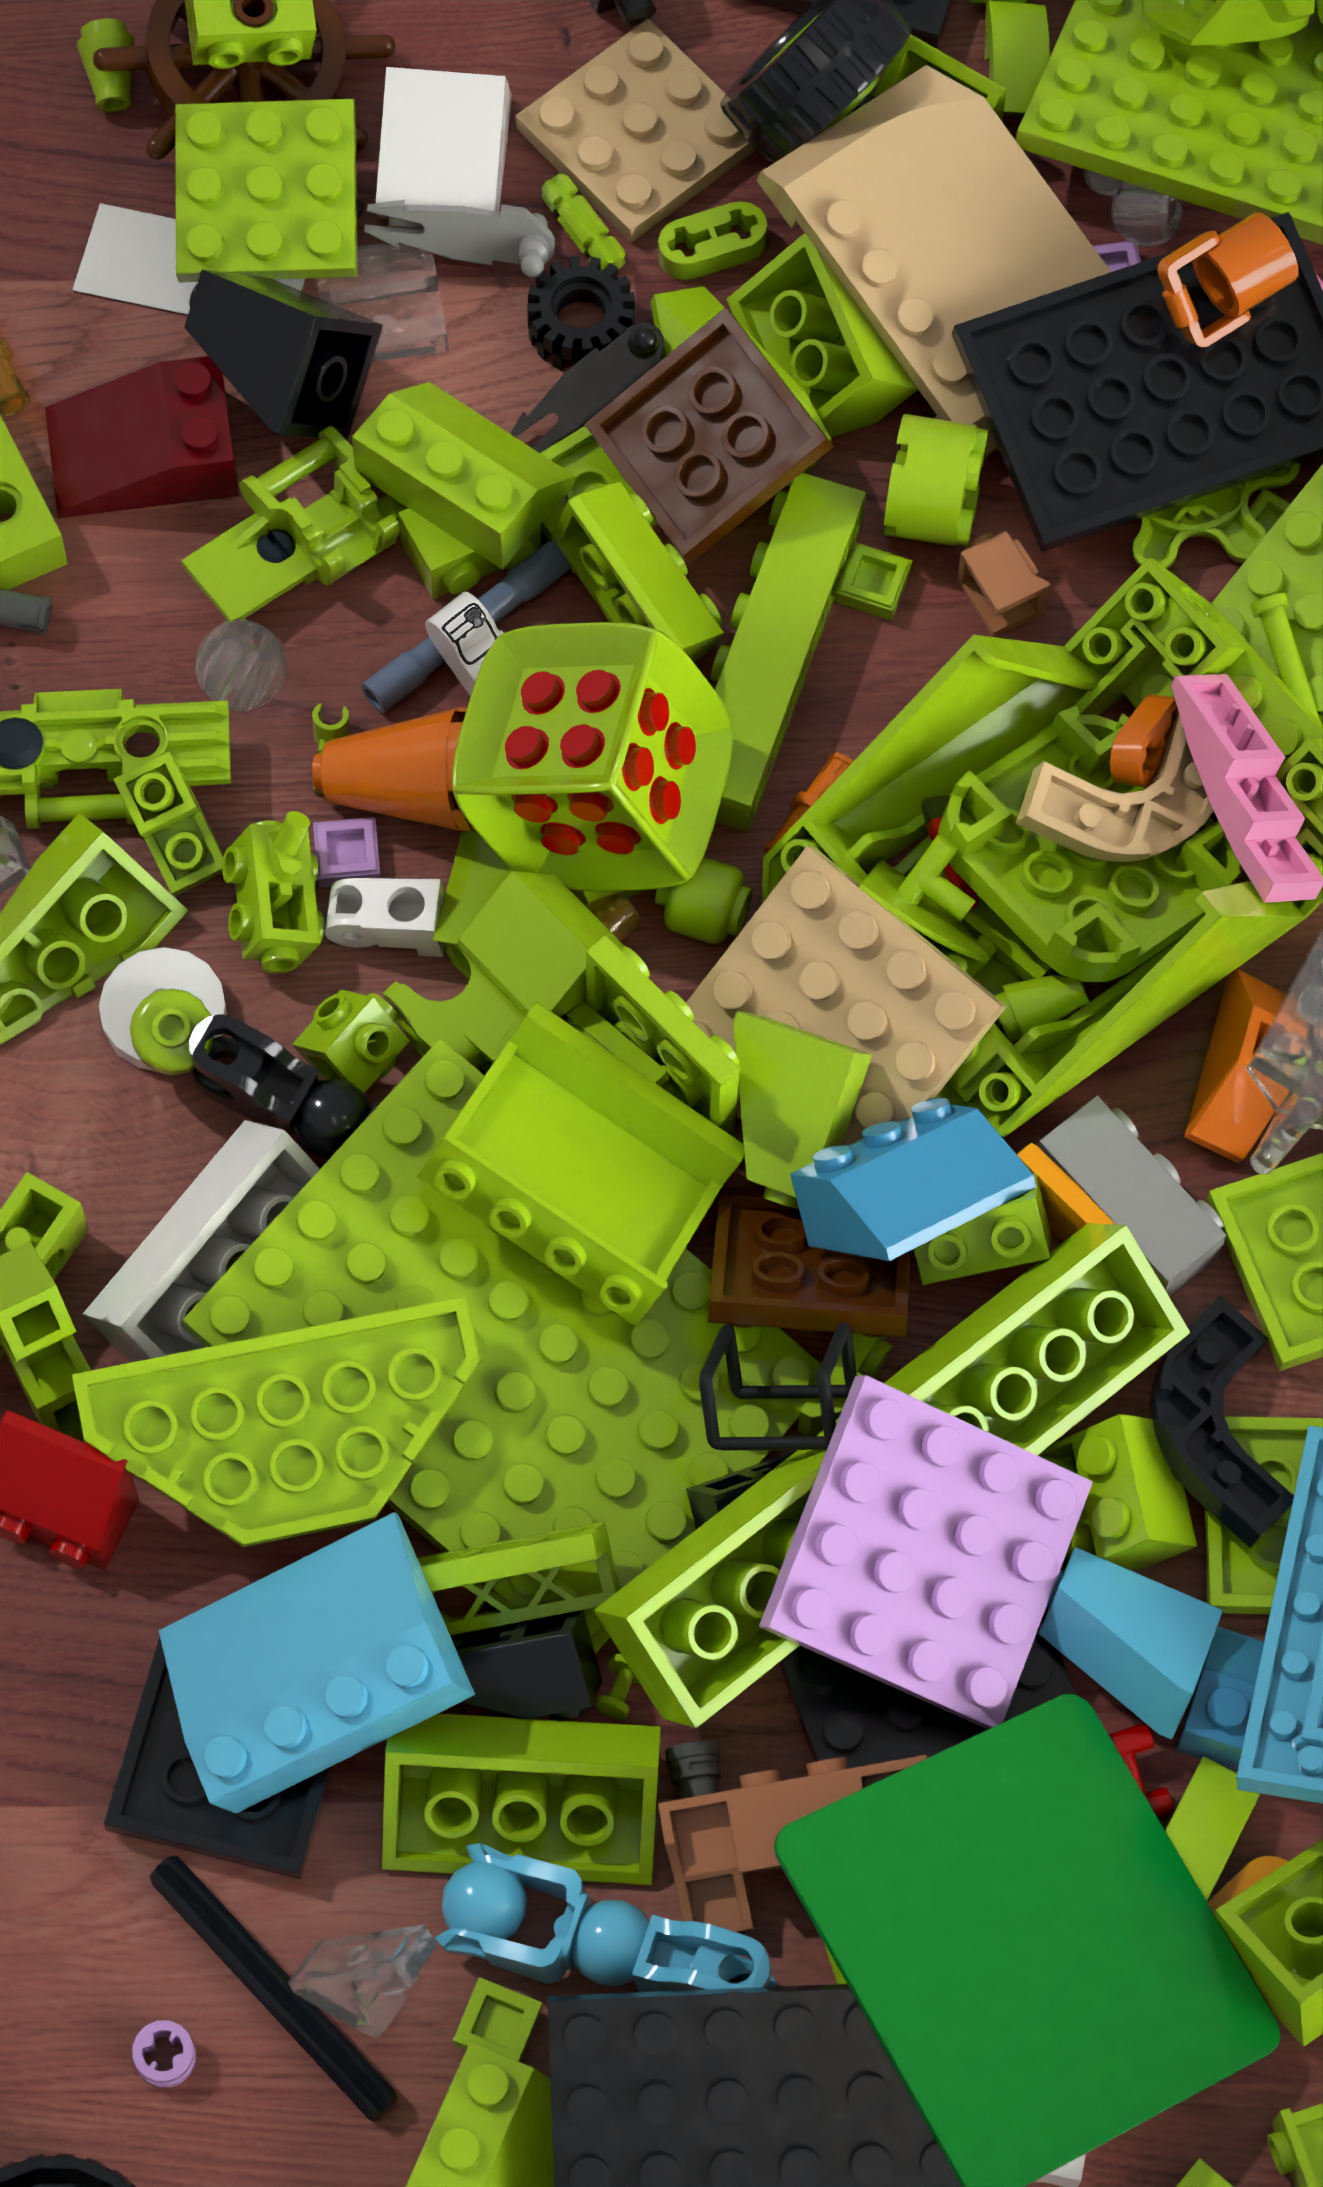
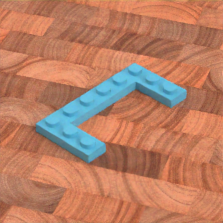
[1237,1426,1323,1804]

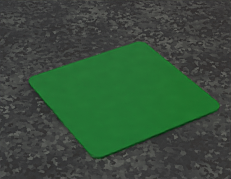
[774,1694,1280,2187]

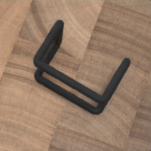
[699,1322,857,1451]

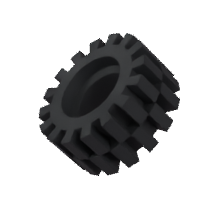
[527,256,635,370]

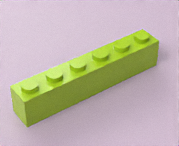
[711,473,866,832]

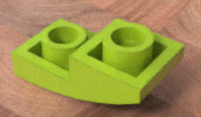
[984,1,1050,118]
[113,751,224,897]
[1165,1756,1260,1901]

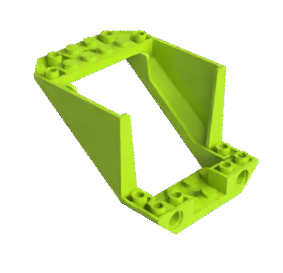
[762,558,1323,1137]

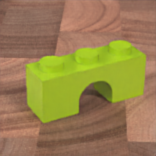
[0,1241,91,1442]

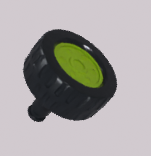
[720,0,912,163]

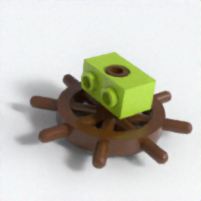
[93,0,396,160]

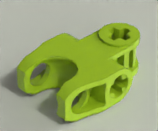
[382,943,525,1074]

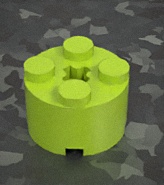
[884,414,989,547]

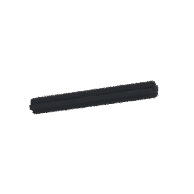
[150,1855,397,2121]

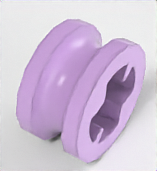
[132,2020,196,2088]

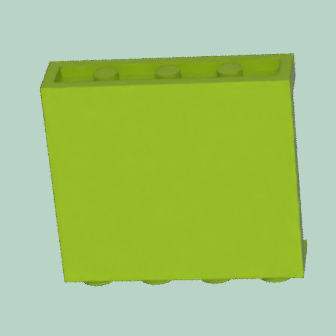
[417,1002,745,1327]

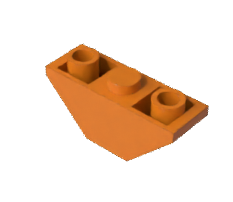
[1184,969,1307,1163]

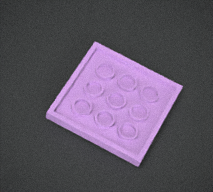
[759,1375,1093,1730]

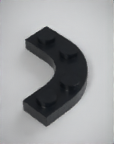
[1151,1296,1294,1548]

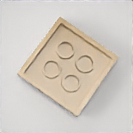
[515,18,756,243]

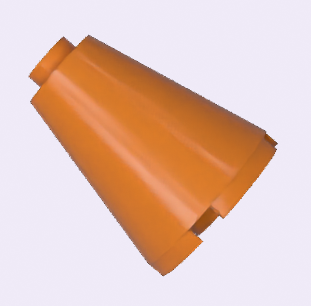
[312,707,476,832]

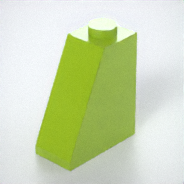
[733,1011,873,1209]

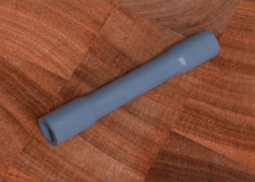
[361,540,571,714]

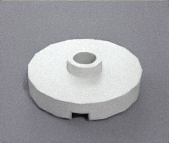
[99,947,227,1071]

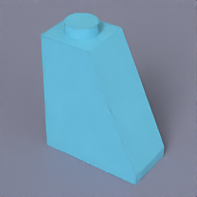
[1038,1547,1223,1740]

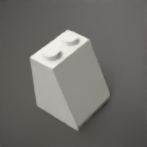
[376,67,512,229]

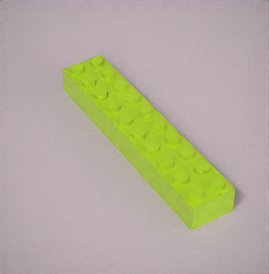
[593,1223,1190,1728]

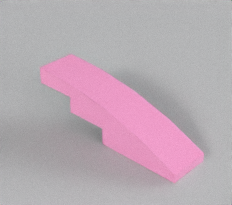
[1171,674,1323,903]

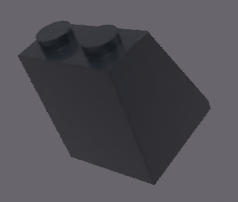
[184,269,383,440]

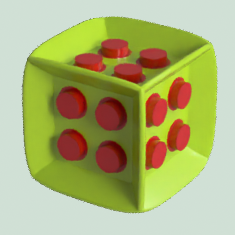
[452,622,732,891]

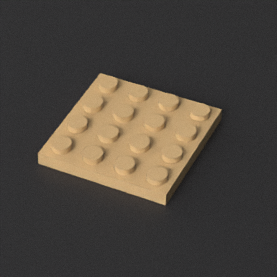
[686,845,1007,1146]

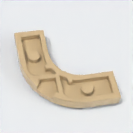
[1016,713,1214,862]

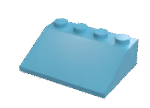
[158,1512,475,1814]

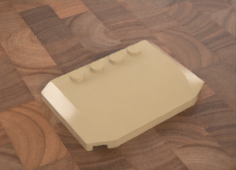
[756,65,1111,458]

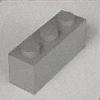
[1038,1095,1226,1297]

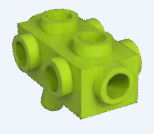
[222,811,324,973]

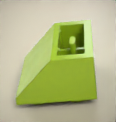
[1037,1414,1197,1571]

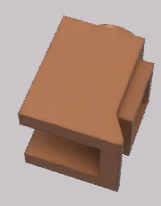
[957,531,1051,637]

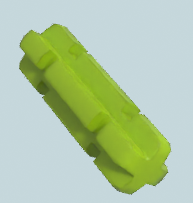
[541,173,625,271]

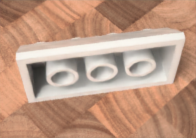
[83,1120,320,1362]

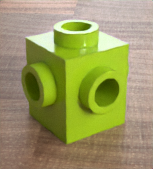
[292,989,410,1093]

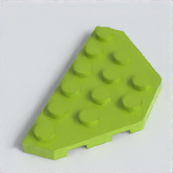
[71,1296,480,1547]

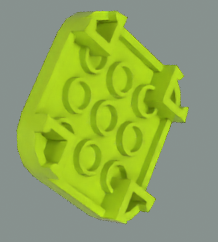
[938,705,1241,982]

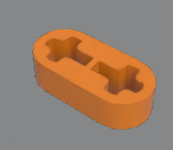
[1110,694,1179,787]

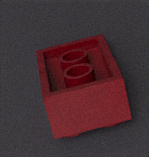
[45,356,239,518]

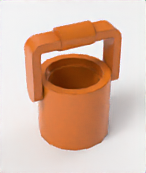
[1157,212,1298,347]

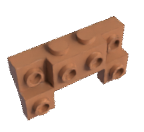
[658,1755,930,1932]

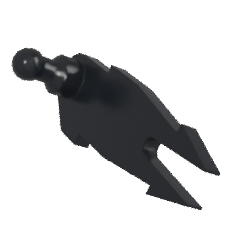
[510,322,664,453]

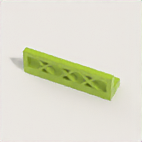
[417,1521,620,1635]

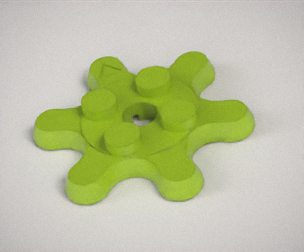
[1132,463,1300,569]

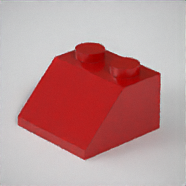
[0,1410,139,1570]

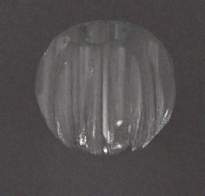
[195,619,287,712]

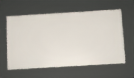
[72,203,305,315]

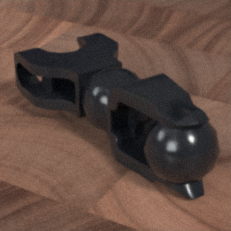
[189,1014,380,1159]

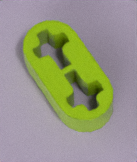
[658,201,767,280]

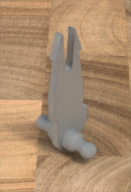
[364,200,555,278]

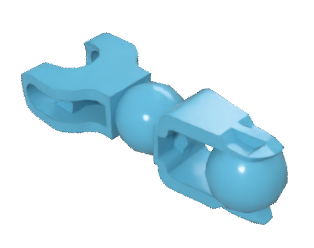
[434,1843,777,1992]

